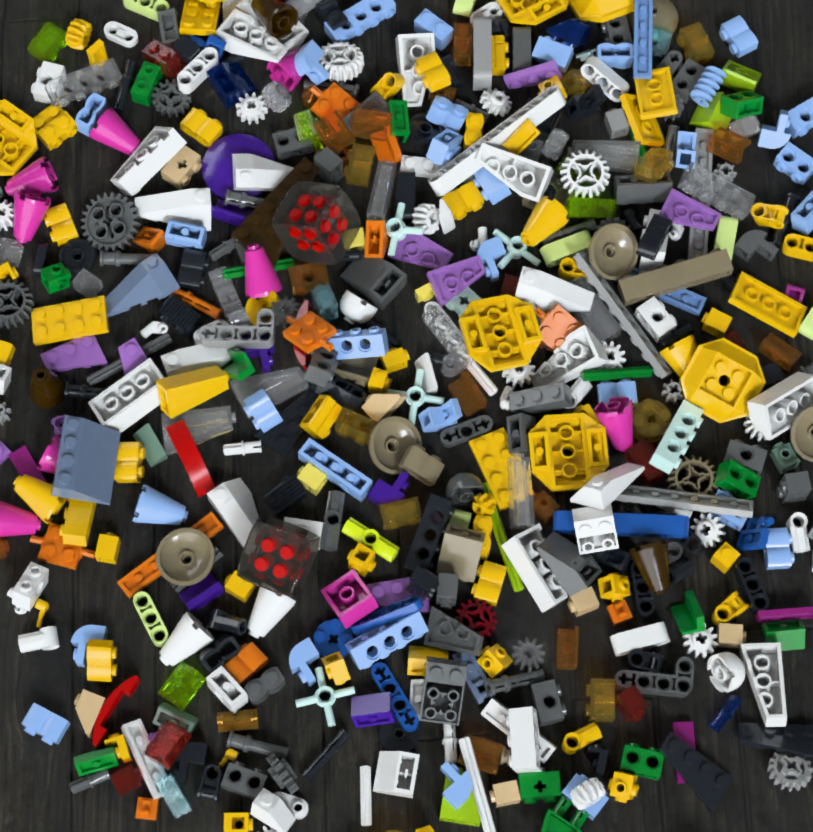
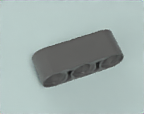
[512,27,531,73]

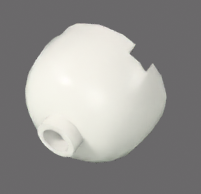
[340,289,378,324]
[707,652,746,693]

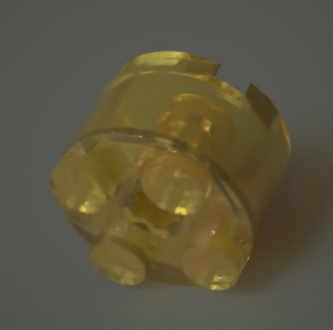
[633,399,671,443]

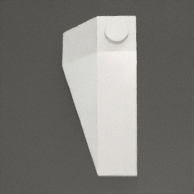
[216,9,288,63]
[395,33,435,107]
[476,143,554,203]
[515,266,595,312]
[160,337,239,377]

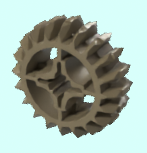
[666,455,719,496]

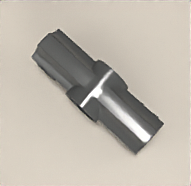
[320,490,345,551]

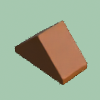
[364,220,390,258]
[132,226,166,254]

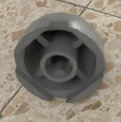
[446,473,485,510]

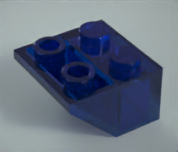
[546,18,593,48]
[206,63,258,109]

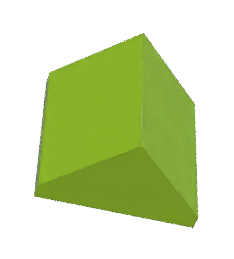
[721,60,762,92]
[689,92,732,138]

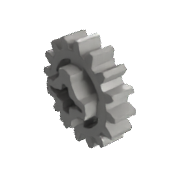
[767,752,813,792]

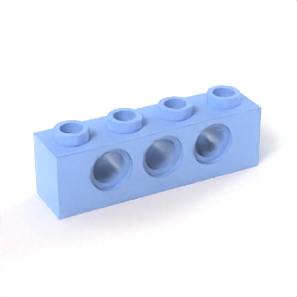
[324,0,396,43]
[785,97,813,139]
[310,326,389,360]
[298,438,373,502]
[345,611,429,670]

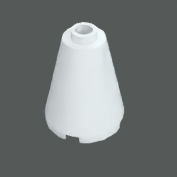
[247,582,296,639]
[159,612,214,666]

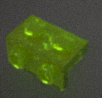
[293,109,324,151]
[157,661,206,711]

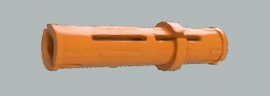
[168,288,223,320]

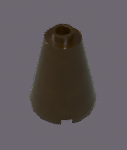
[251,0,299,39]
[28,367,66,410]
[629,539,670,595]

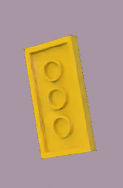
[728,271,808,338]
[31,295,109,346]
[468,427,535,511]

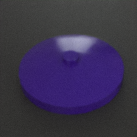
[202,134,275,201]

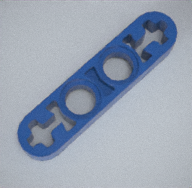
[350,595,424,635]
[371,662,419,732]

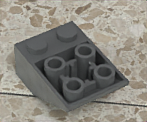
[340,250,407,310]
[536,531,602,597]
[419,656,467,726]

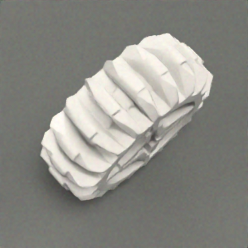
[318,41,364,83]
[560,149,610,199]

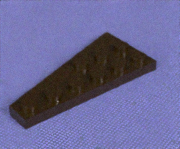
[231,157,319,269]

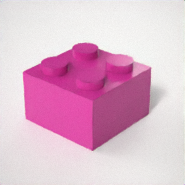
[320,569,379,629]

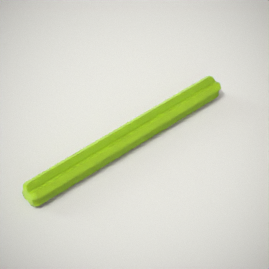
[482,483,524,592]

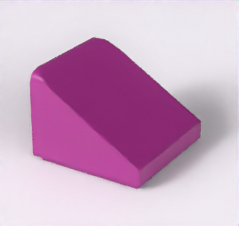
[784,283,806,303]

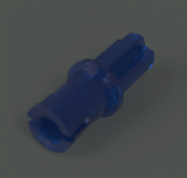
[709,695,741,732]

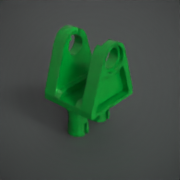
[540,796,589,832]

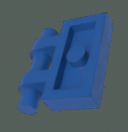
[735,516,774,551]

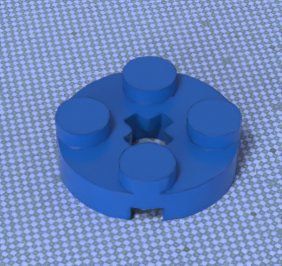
[314,619,353,657]

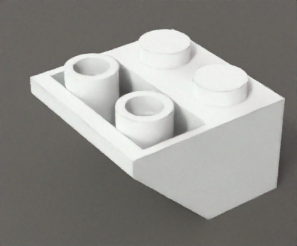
[572,504,619,555]
[373,751,420,799]

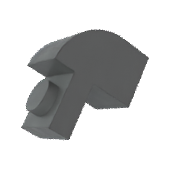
[733,230,779,262]

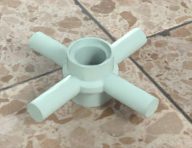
[386,202,424,256]
[493,228,541,269]
[387,369,445,425]
[295,667,355,727]

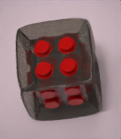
[272,181,361,265]
[237,516,320,597]

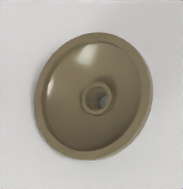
[626,0,679,43]
[589,223,638,280]
[790,405,813,462]
[369,416,422,474]
[156,528,215,586]

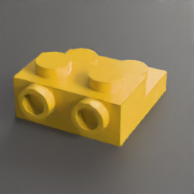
[33,102,78,151]

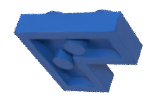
[190,34,227,61]

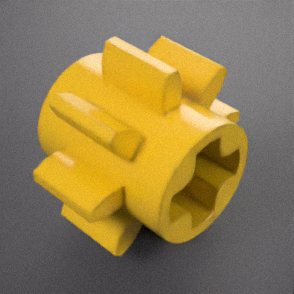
[472,493,496,516]

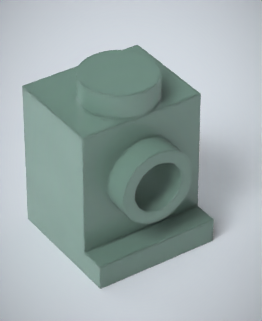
[769,442,800,474]

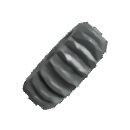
[0,279,35,329]

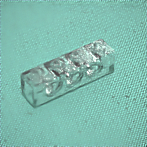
[45,58,122,107]
[677,162,756,221]

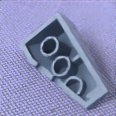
[106,253,180,317]

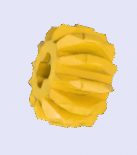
[65,18,92,50]

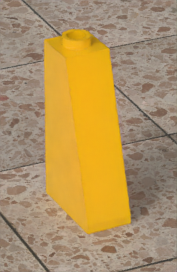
[156,365,229,419]

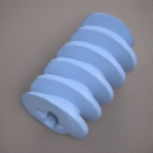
[690,66,727,108]

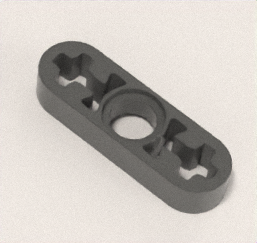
[440,415,493,448]

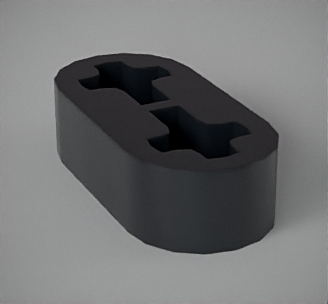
[33,242,50,277]

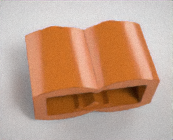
[223,642,269,687]

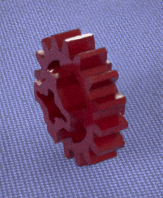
[454,598,497,641]

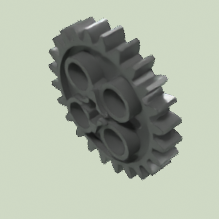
[80,192,141,252]

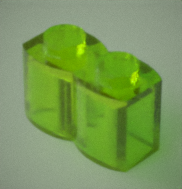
[27,21,66,62]

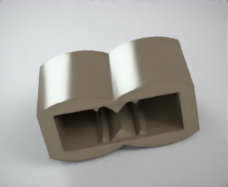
[398,444,445,486]

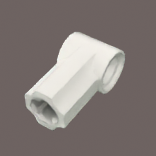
[560,377,593,414]
[786,512,810,553]
[18,626,60,653]

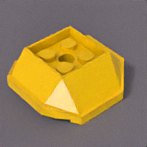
[496,0,569,25]
[568,0,634,23]
[0,99,38,176]
[458,294,543,372]
[679,338,766,423]
[528,413,609,492]

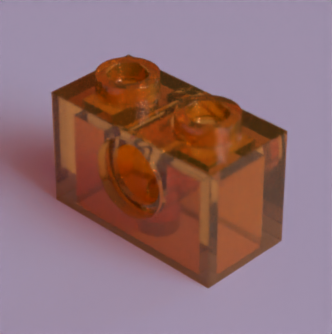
[453,23,472,66]
[288,260,330,295]

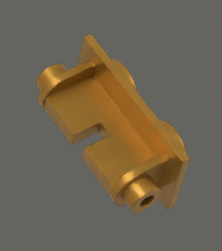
[217,709,259,733]

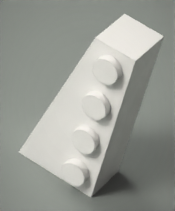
[739,642,787,727]

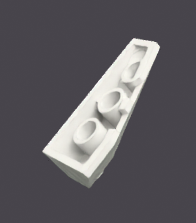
[236,0,309,53]
[232,154,294,191]
[134,188,211,231]
[531,325,609,387]
[570,462,645,510]
[207,478,265,556]

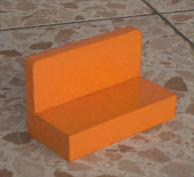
[370,122,402,167]

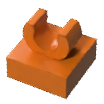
[606,599,633,626]
[135,797,159,821]

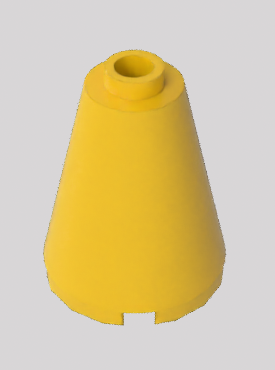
[521,196,569,247]
[659,334,697,377]
[13,474,68,524]

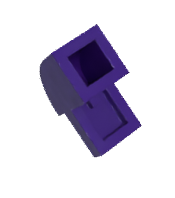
[242,335,275,374]
[368,471,410,509]

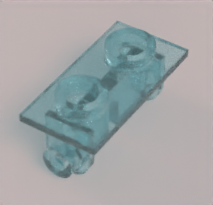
[155,774,192,818]

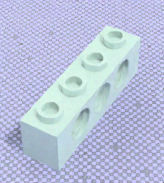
[649,400,704,474]

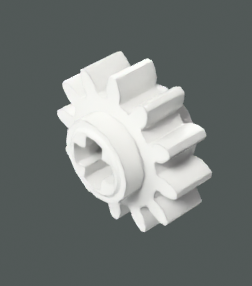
[479,88,512,117]
[236,92,268,125]
[598,341,626,369]
[502,360,535,388]
[690,513,726,548]
[682,623,718,658]

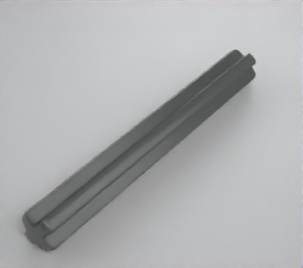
[86,333,173,386]

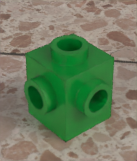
[41,262,71,294]

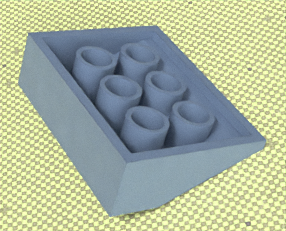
[51,415,121,505]

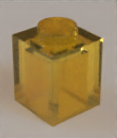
[560,69,593,95]

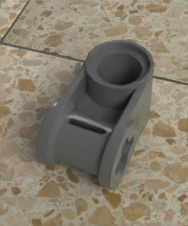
[655,50,683,77]

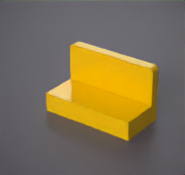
[407,645,449,676]

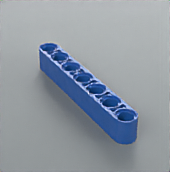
[552,511,689,538]

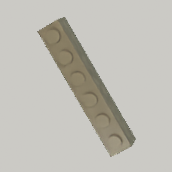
[617,248,734,306]

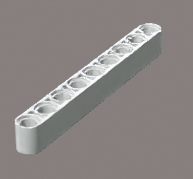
[428,85,566,197]

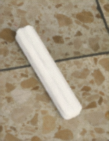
[360,765,372,827]

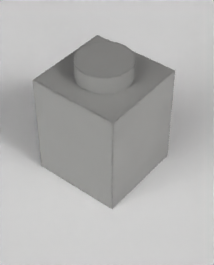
[604,108,630,139]

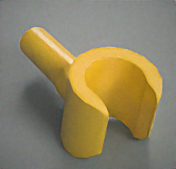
[35,599,49,628]
[214,749,239,773]

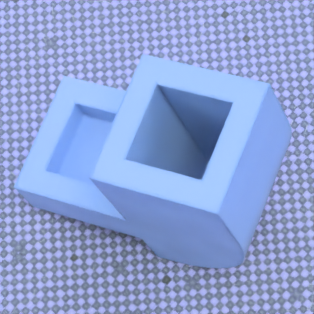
[294,39,330,86]
[757,110,791,149]
[674,131,697,169]
[477,236,506,282]
[418,398,463,432]
[71,625,108,667]
[289,637,320,687]
[440,761,472,811]

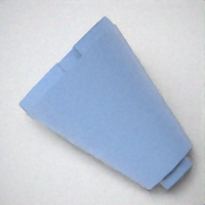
[132,484,189,525]

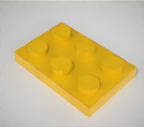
[179,0,221,36]
[634,66,678,120]
[619,93,665,147]

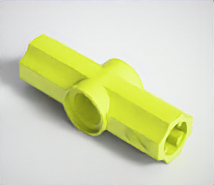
[341,517,400,563]

